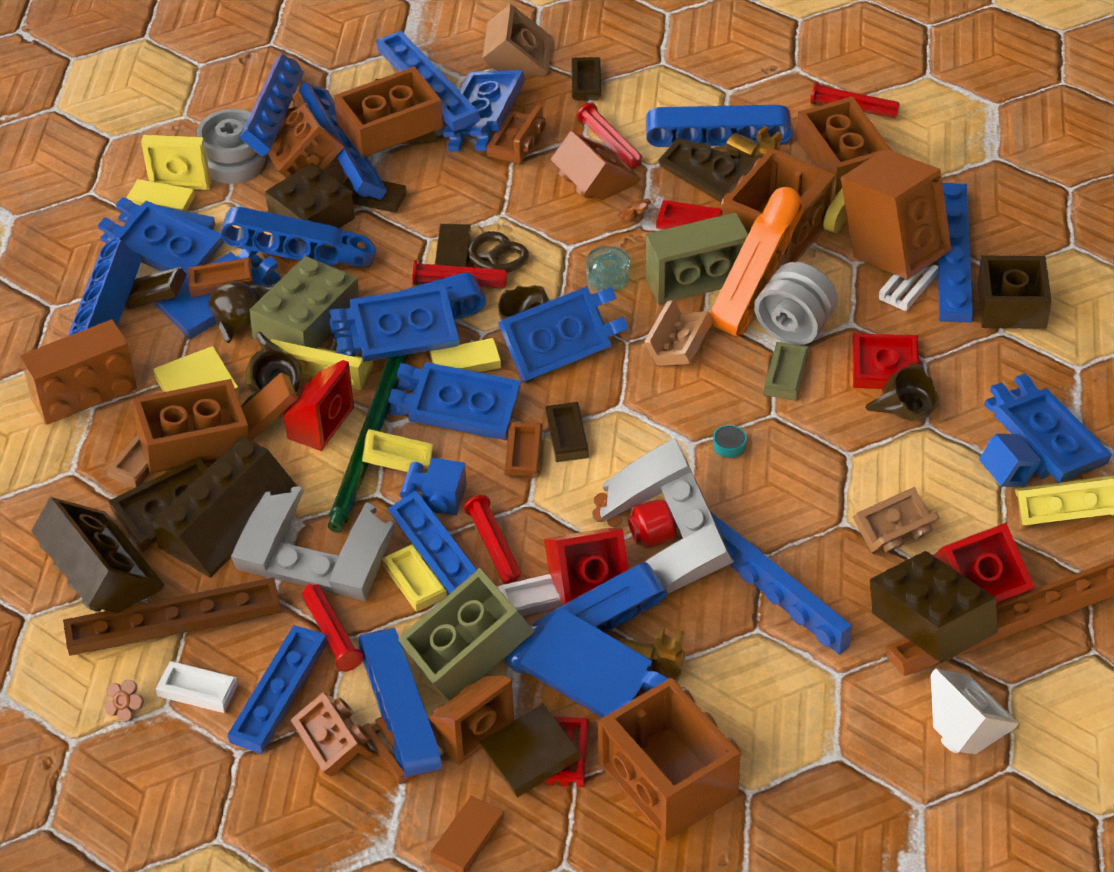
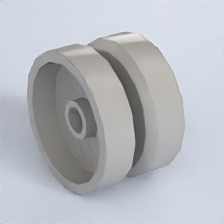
[197,109,267,184]
[754,262,838,345]

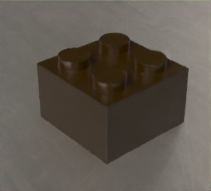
[265,162,355,241]
[977,255,1052,329]

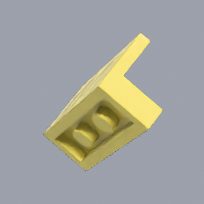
[271,339,373,390]
[1015,476,1114,525]

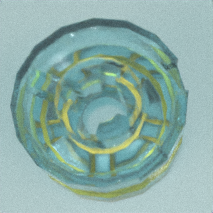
[586,246,630,292]

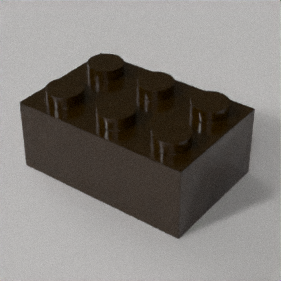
[870,551,998,663]

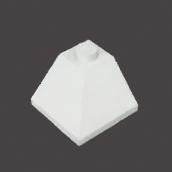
[931,669,1019,754]

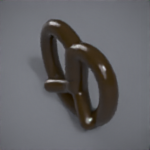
[468,231,529,273]

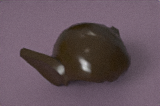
[208,281,274,343]
[498,285,550,320]
[241,332,302,407]
[865,362,939,421]

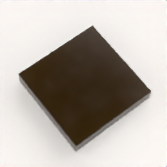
[480,703,581,798]

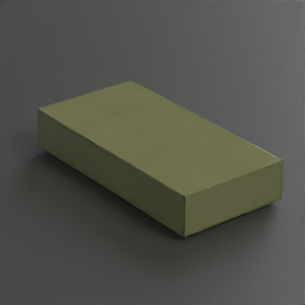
[764,342,809,401]

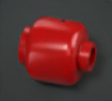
[628,498,678,548]

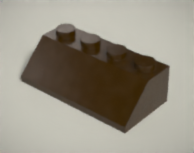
[152,436,297,578]
[31,497,165,613]

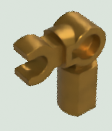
[726,126,782,158]
[618,627,686,678]

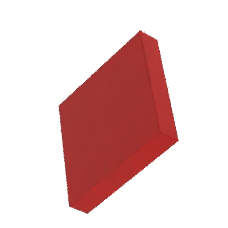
[852,333,919,389]

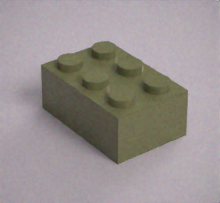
[646,212,748,305]
[250,256,359,349]
[398,568,535,701]

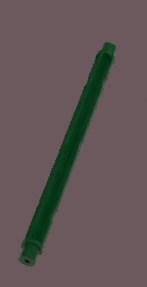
[328,354,409,532]

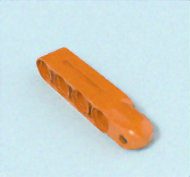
[710,187,804,337]

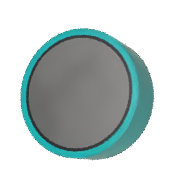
[713,425,746,458]

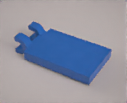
[443,70,526,152]
[98,196,224,277]
[154,249,281,339]
[329,284,459,362]
[498,286,629,382]
[389,362,521,440]
[984,373,1112,483]
[520,606,668,718]

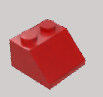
[283,360,355,451]
[933,523,1035,603]
[544,527,629,606]

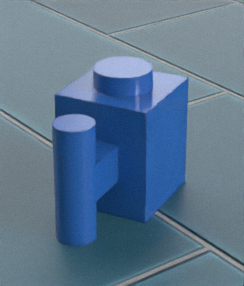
[979,434,1050,487]
[400,458,467,515]

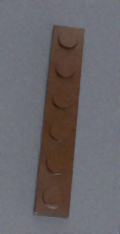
[63,577,281,656]

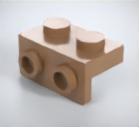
[645,300,713,366]
[853,487,940,553]

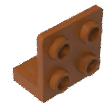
[267,104,344,178]

